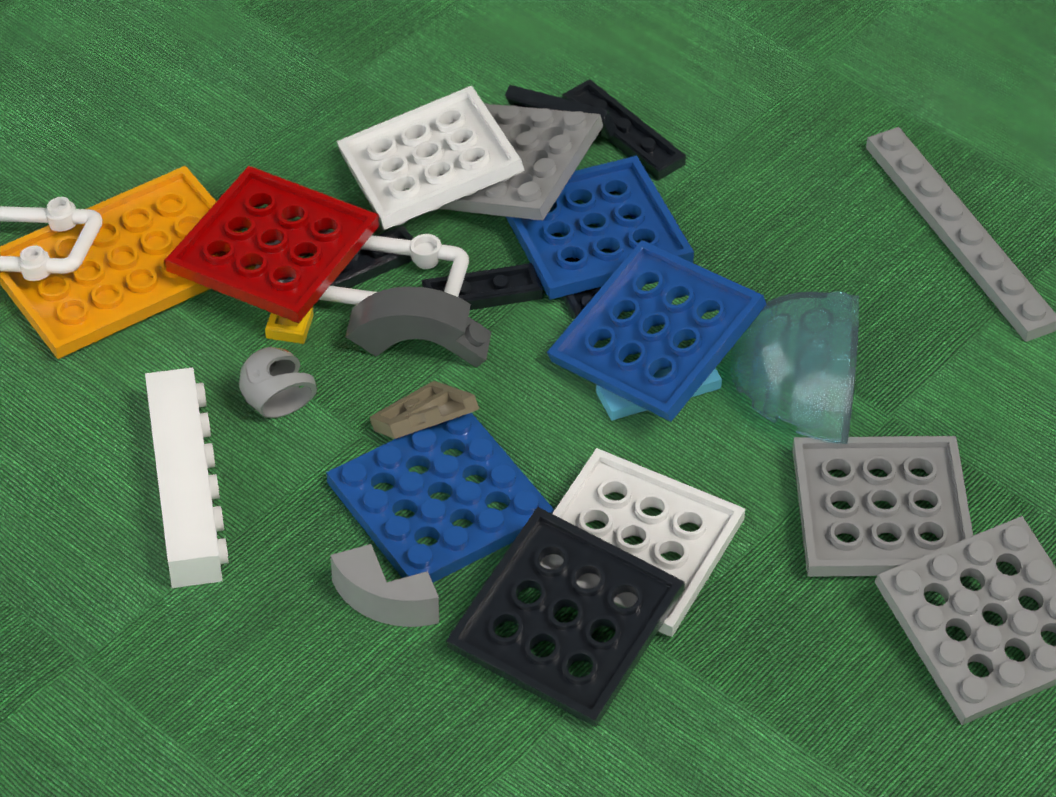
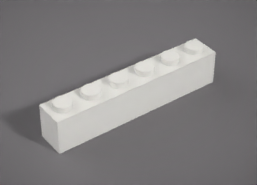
[145,367,229,588]

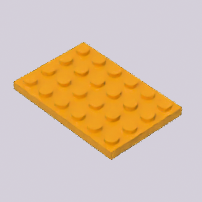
[0,166,256,359]

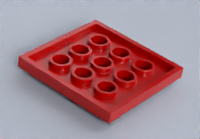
[165,166,380,324]

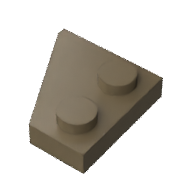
[369,381,479,439]

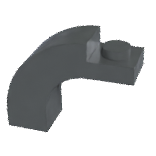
[345,286,491,368]

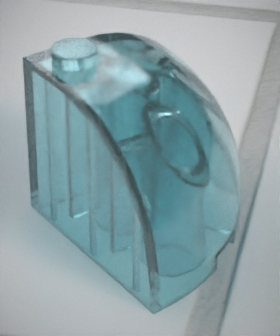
[730,291,859,444]

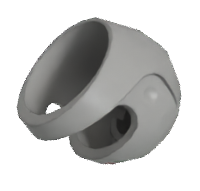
[239,347,317,418]

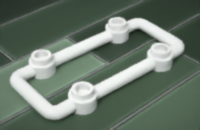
[0,197,103,281]
[255,230,469,305]

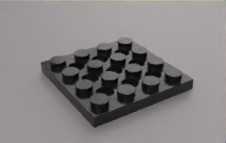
[446,506,685,728]

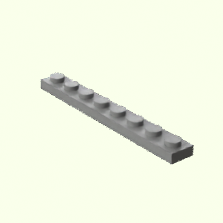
[866,127,1056,342]

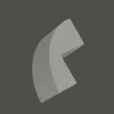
[330,544,439,627]

